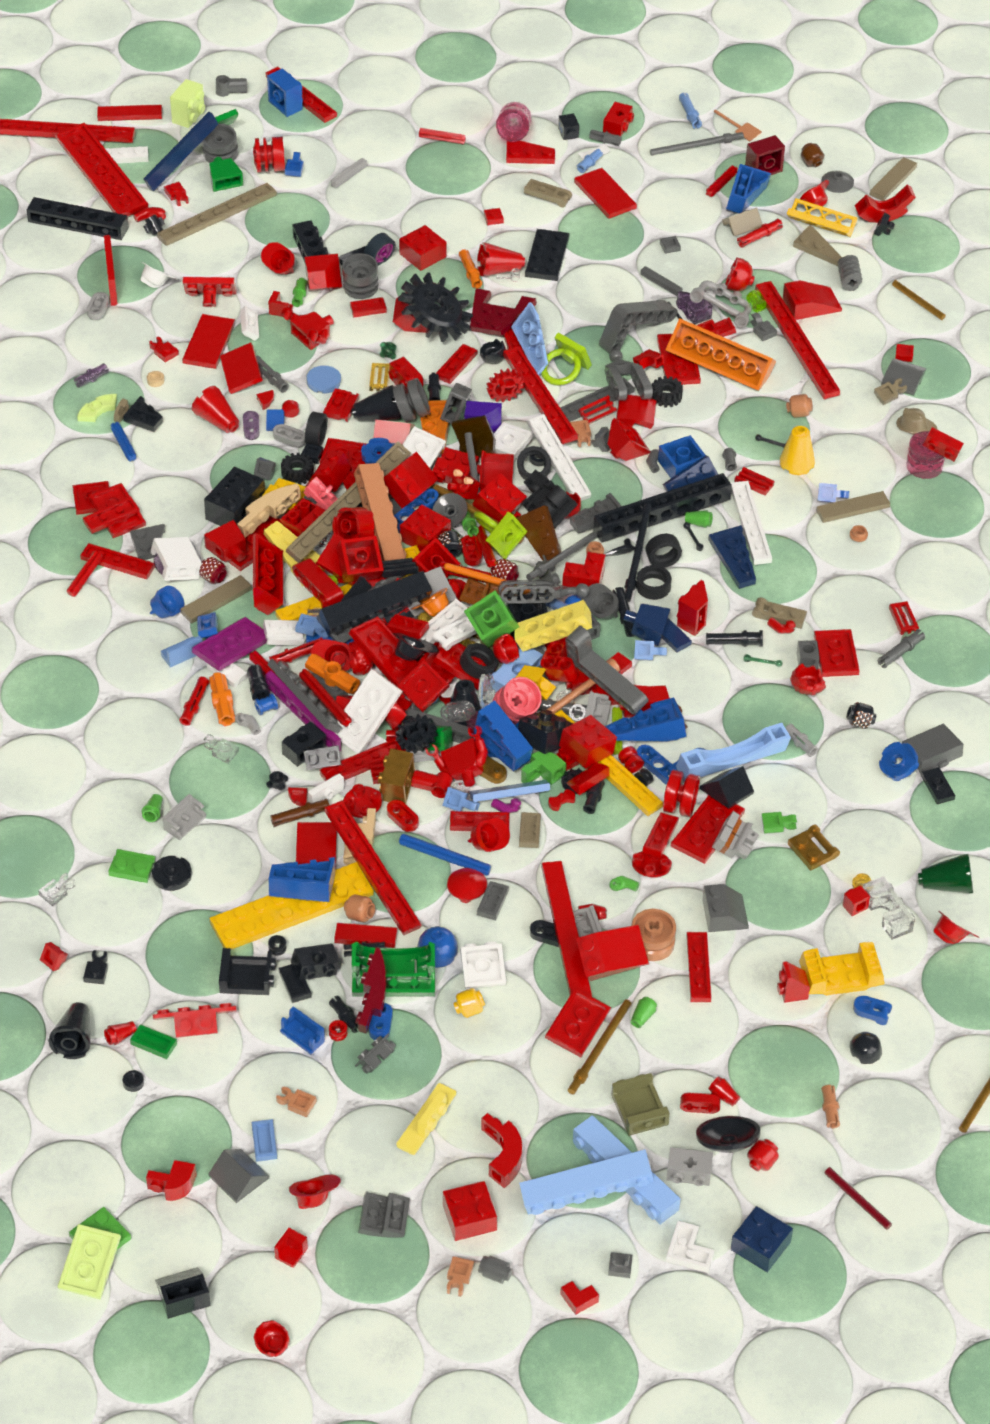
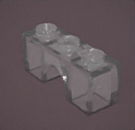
[863,876,915,940]

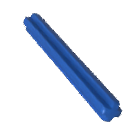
[399,834,491,876]

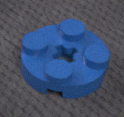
[361,438,394,464]
[879,742,919,781]

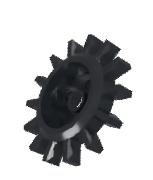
[398,272,473,342]

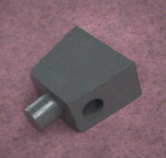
[440,383,472,424]

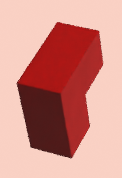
[633,349,664,369]
[560,1281,599,1315]

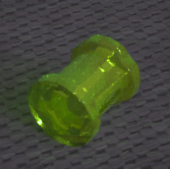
[746,290,767,312]

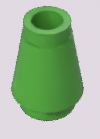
[685,510,713,528]
[141,794,163,822]
[630,997,657,1028]

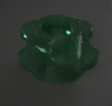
[380,342,397,360]

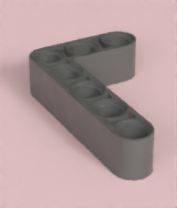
[599,300,678,354]
[565,626,648,715]

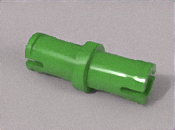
[292,278,307,307]
[462,511,479,537]

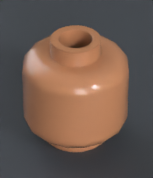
[786,394,813,418]
[344,894,375,923]

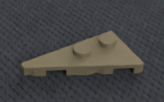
[793,225,842,266]

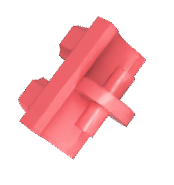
[304,476,338,510]

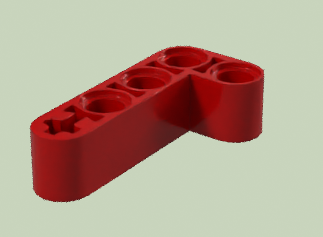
[292,558,344,608]
[540,636,579,682]

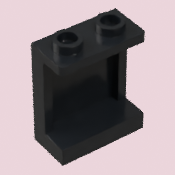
[219,948,276,995]

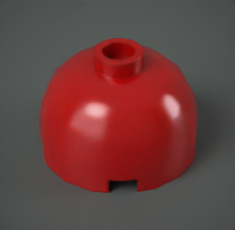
[725,257,755,292]

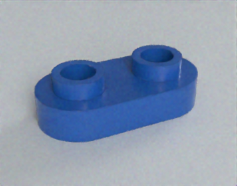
[369,1003,393,1040]

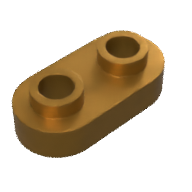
[480,756,507,784]

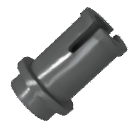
[722,448,737,471]

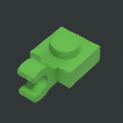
[762,812,797,833]

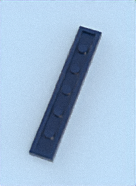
[143,111,218,192]

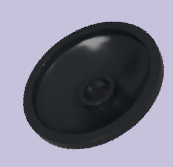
[696,1116,761,1153]

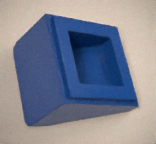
[266,409,285,431]

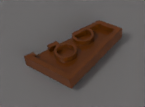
[516,505,561,561]

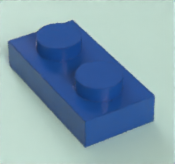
[197,612,218,638]

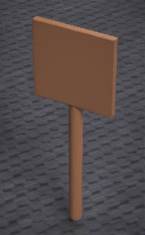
[714,110,762,142]

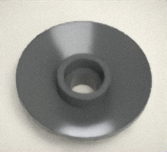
[821,170,854,193]
[433,493,468,527]

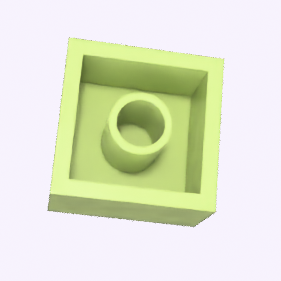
[170,79,205,128]

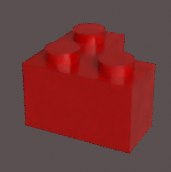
[562,552,606,587]

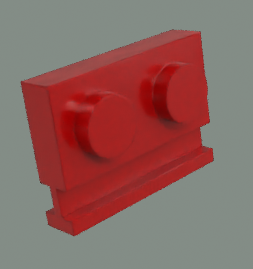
[323,388,359,422]

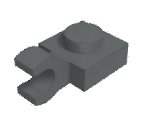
[750,312,777,341]

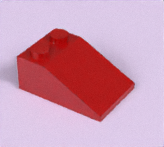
[783,280,842,320]
[384,451,439,508]
[576,925,649,981]

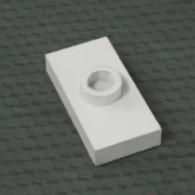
[207,663,248,688]
[308,774,344,803]

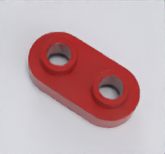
[461,535,482,566]
[387,800,419,832]

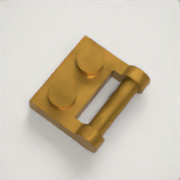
[788,824,840,871]

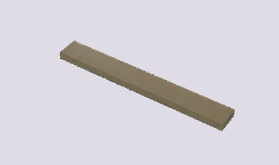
[157,183,277,246]

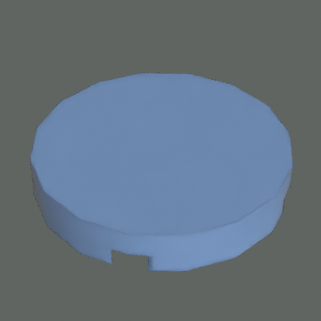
[307,366,341,393]

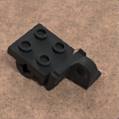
[522,469,578,529]

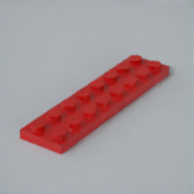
[56,122,148,217]

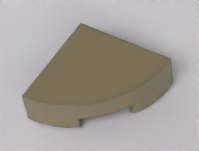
[114,398,129,422]

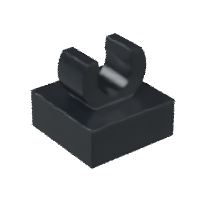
[874,212,895,236]

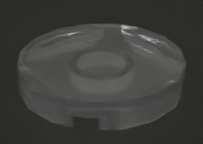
[479,673,496,709]

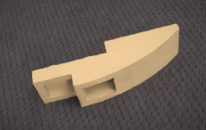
[237,484,301,538]

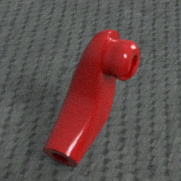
[133,207,166,222]

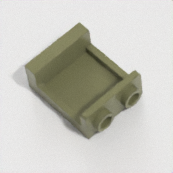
[611,1073,670,1136]

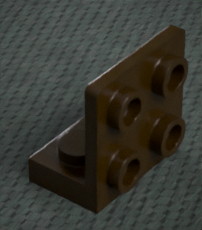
[452,415,496,458]

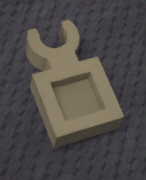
[874,378,907,405]

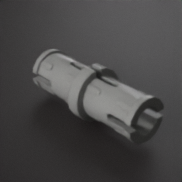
[785,724,818,757]

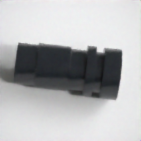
[247,664,270,701]

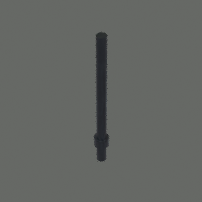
[624,504,652,602]

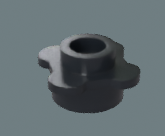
[266,771,288,790]

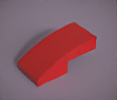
[697,317,736,337]

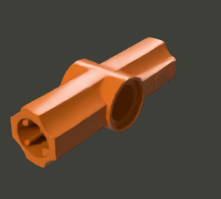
[305,654,360,694]
[209,672,235,726]

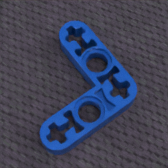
[637,744,706,785]

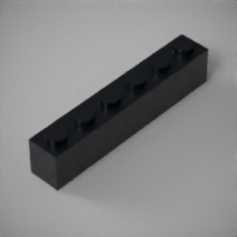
[319,571,432,635]

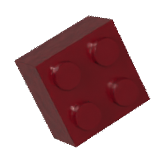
[745,135,785,175]

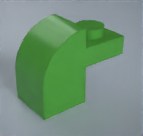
[521,752,566,785]

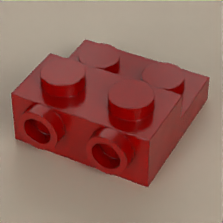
[432,447,479,484]

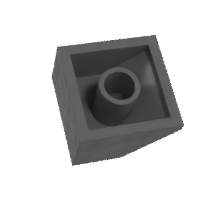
[702,884,749,932]

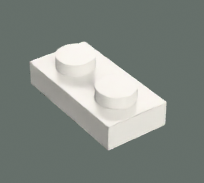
[240,306,259,341]

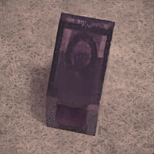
[676,291,713,325]

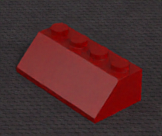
[253,533,283,615]

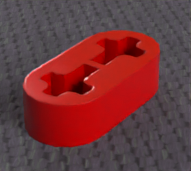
[680,1093,721,1114]

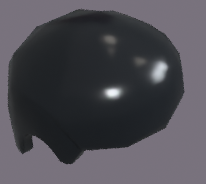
[480,339,506,363]
[849,1032,882,1064]

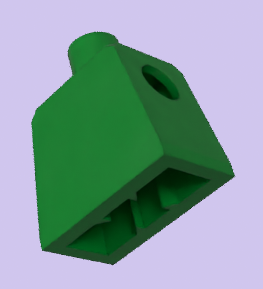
[209,157,243,192]

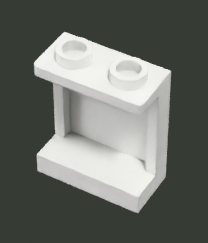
[151,537,202,581]

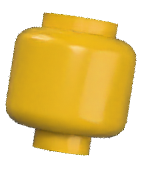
[453,988,485,1018]

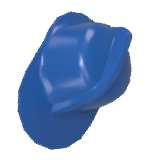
[150,585,185,619]

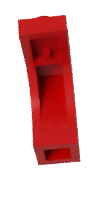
[854,184,916,223]
[481,1113,522,1188]

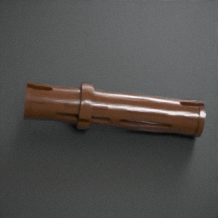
[270,798,329,827]

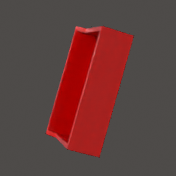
[477,450,514,491]

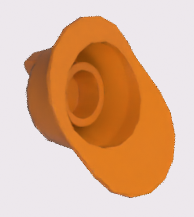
[411,588,449,617]

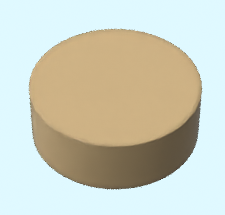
[147,371,165,387]

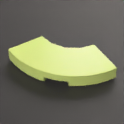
[77,394,117,422]

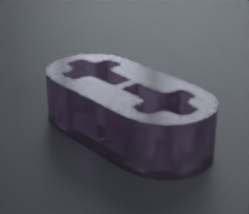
[243,411,260,440]

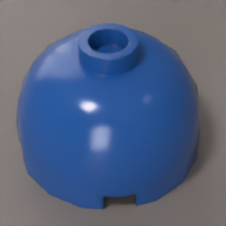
[417,926,458,968]

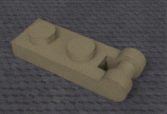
[524,179,572,208]
[752,597,807,629]

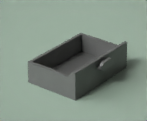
[902,723,964,774]

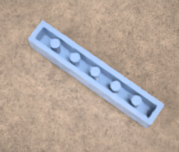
[573,1115,680,1225]
[519,1149,654,1215]

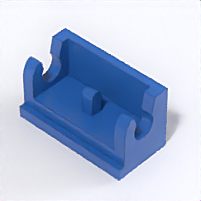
[280,1006,325,1055]

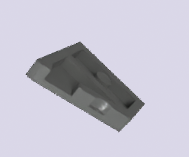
[130,524,165,560]

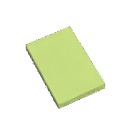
[58,1224,121,1300]

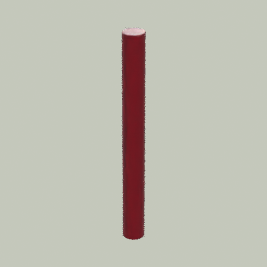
[824,1167,892,1230]

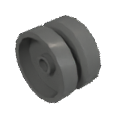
[202,124,238,163]
[393,378,430,423]

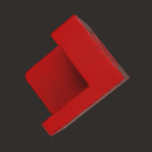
[268,291,293,317]
[274,1228,308,1268]

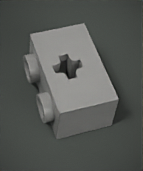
[666,1147,713,1186]

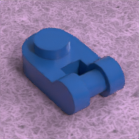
[853,995,892,1025]

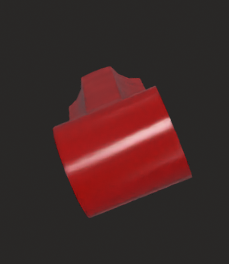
[411,770,453,798]

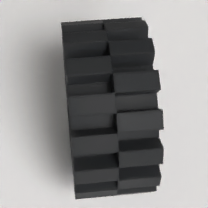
[651,376,683,408]
[281,453,313,485]

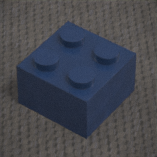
[731,1206,793,1273]

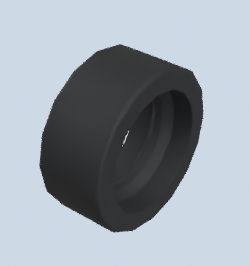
[305,411,328,446]
[517,446,551,480]
[645,533,682,568]
[636,565,672,600]
[460,643,498,679]

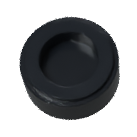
[122,1070,144,1092]

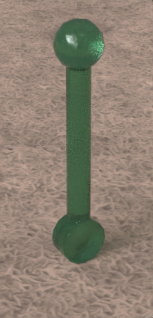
[743,654,783,667]

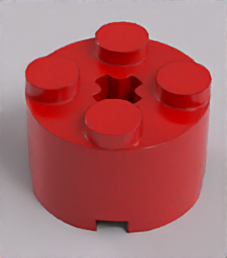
[332,507,375,539]

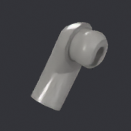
[235,713,261,735]

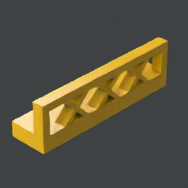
[787,198,858,237]

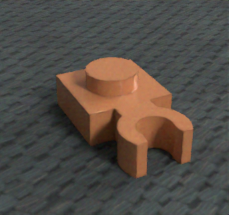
[570,420,591,447]
[276,1087,317,1117]
[447,1256,474,1297]

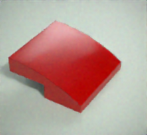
[616,395,656,429]

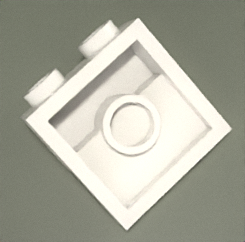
[460,941,506,989]

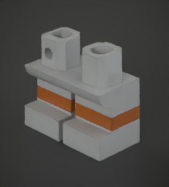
[712,811,759,860]

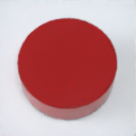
[282,400,299,418]

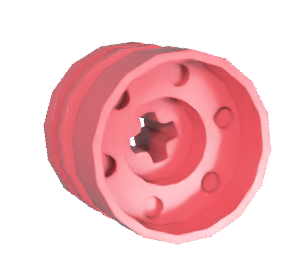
[493,677,541,725]

